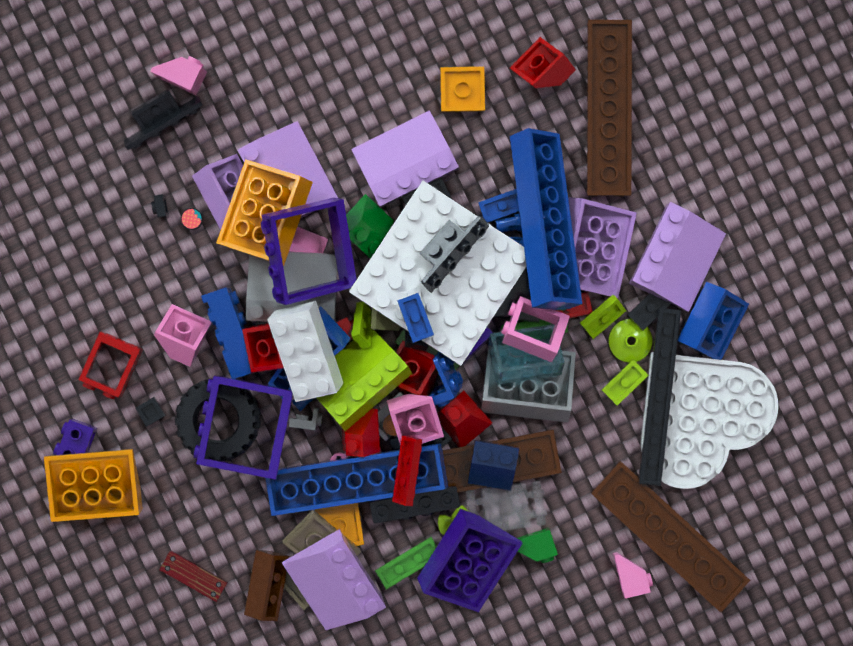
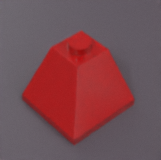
[510,37,576,88]
[242,323,284,373]
[395,340,438,396]
[437,390,492,447]
[342,408,380,457]

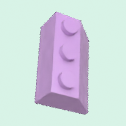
[192,154,243,230]

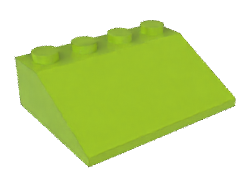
[316,330,412,431]

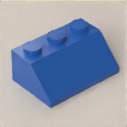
[678,282,749,360]

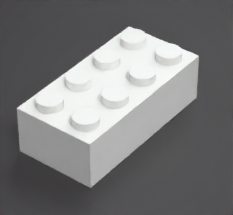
[267,301,343,402]

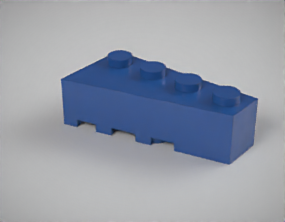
[201,287,254,379]

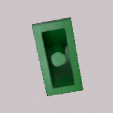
[517,528,558,563]

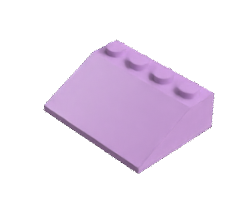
[351,110,459,208]
[238,121,338,219]
[568,197,637,298]
[629,202,726,312]
[282,529,386,630]

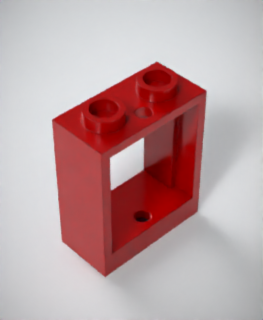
[78,332,143,400]

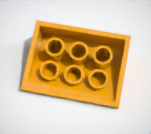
[216,159,313,266]
[44,449,143,522]

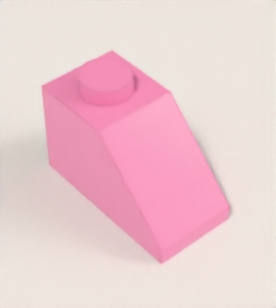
[613,552,653,599]

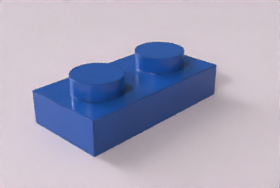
[478,189,519,223]
[397,293,434,343]

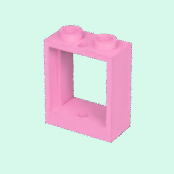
[501,296,570,362]

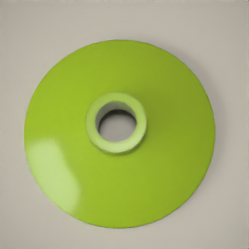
[609,319,653,363]

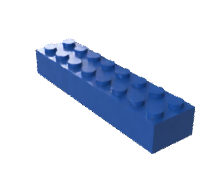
[510,128,582,311]
[265,443,448,516]

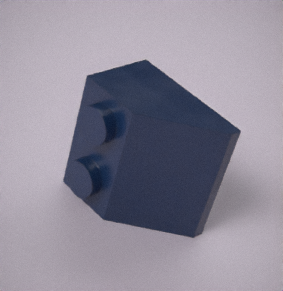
[468,440,519,491]

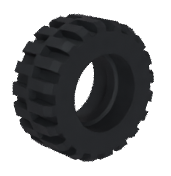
[175,378,261,461]

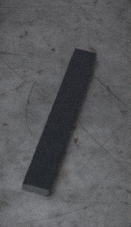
[638,308,681,486]

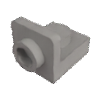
[289,408,323,430]

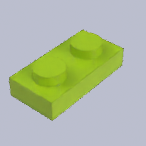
[580,295,626,339]
[351,301,373,349]
[601,359,649,406]

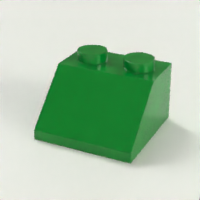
[346,194,394,258]

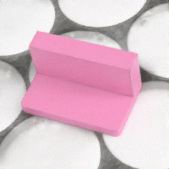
[289,227,328,253]

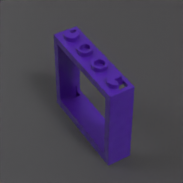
[261,198,357,305]
[193,375,293,480]

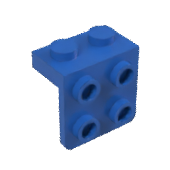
[429,351,463,407]

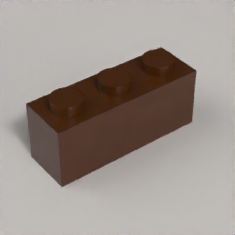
[244,550,289,621]

